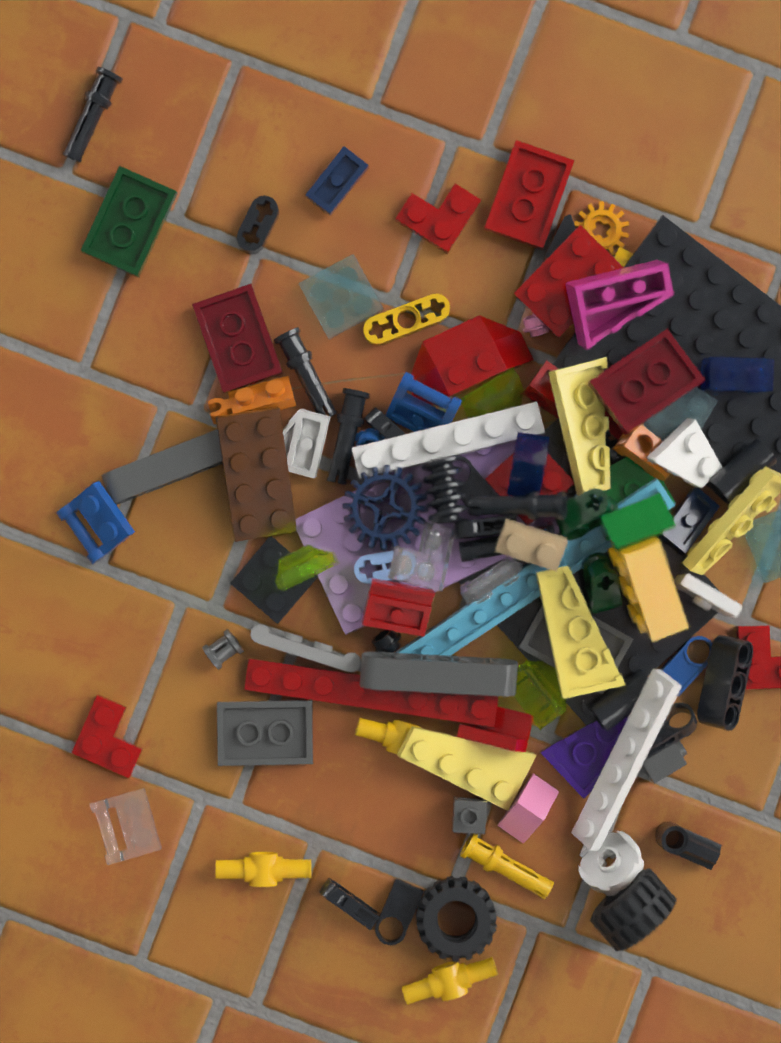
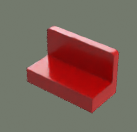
[457,706,534,752]

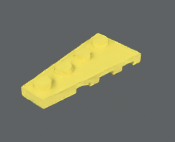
[535,566,626,699]

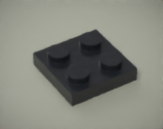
[230,536,318,624]

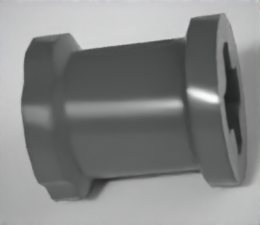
[202,629,244,670]

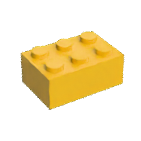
[607,536,689,642]

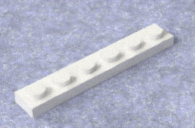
[352,402,545,480]
[571,669,682,851]

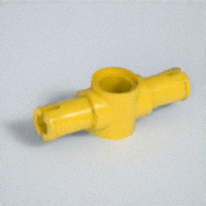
[355,718,421,754]
[216,852,311,887]
[402,957,498,1005]

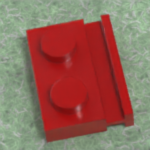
[362,578,435,637]

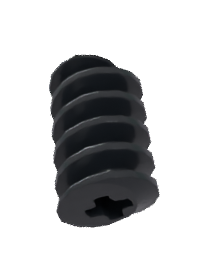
[421,456,469,524]

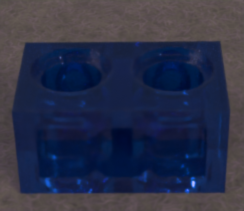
[701,357,774,393]

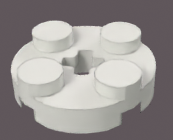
[578,830,644,896]

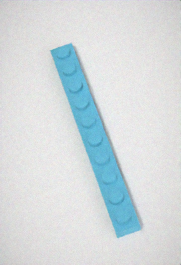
[395,478,675,656]

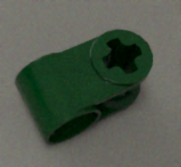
[555,488,618,541]
[582,552,623,615]

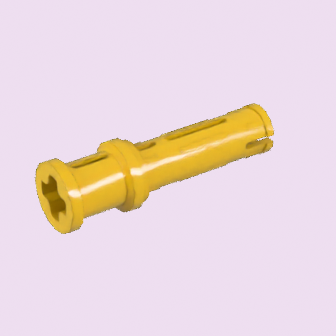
[460,833,554,900]

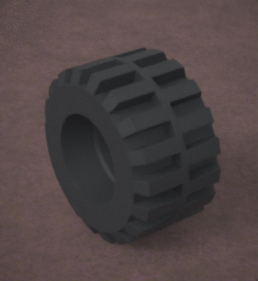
[590,868,677,952]
[416,876,497,962]

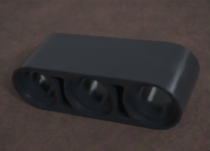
[697,635,753,731]

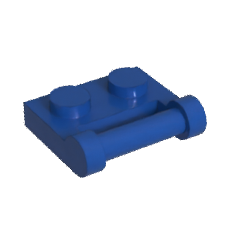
[385,372,463,432]
[56,481,135,564]

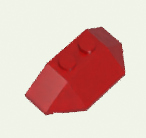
[411,315,534,407]

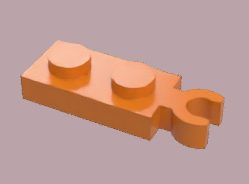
[208,376,296,424]

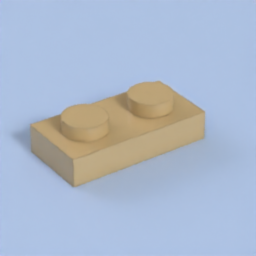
[495,519,568,571]

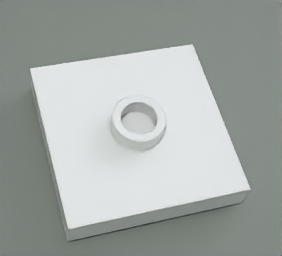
[674,574,742,617]

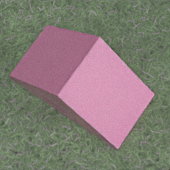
[497,773,559,844]

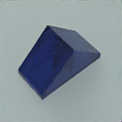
[507,432,549,496]

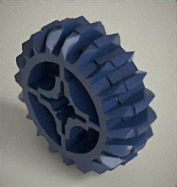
[342,465,429,551]

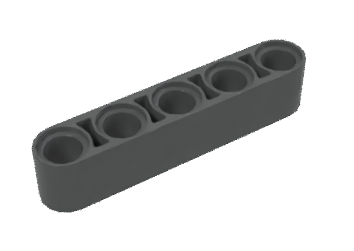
[101,430,222,505]
[360,652,518,696]

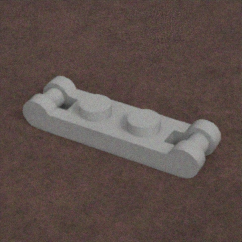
[251,624,361,672]

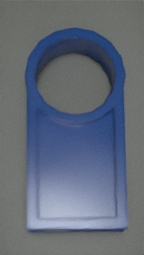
[660,636,712,697]

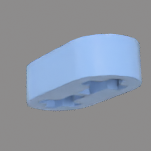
[354,550,415,584]

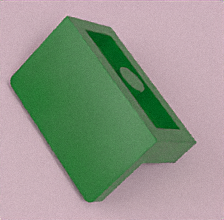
[600,493,675,551]

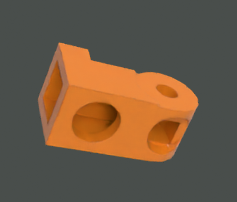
[613,425,670,481]

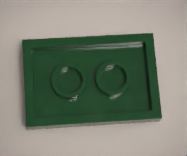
[80,166,178,278]

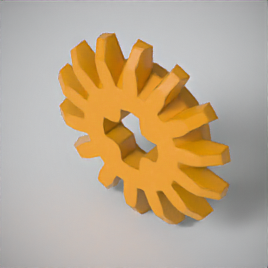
[574,202,629,255]

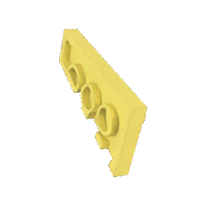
[548,357,610,496]
[682,467,781,575]
[397,726,537,811]

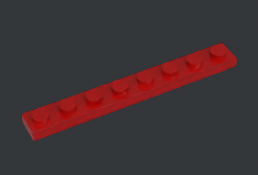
[244,659,499,727]

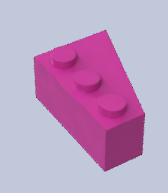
[565,260,674,350]

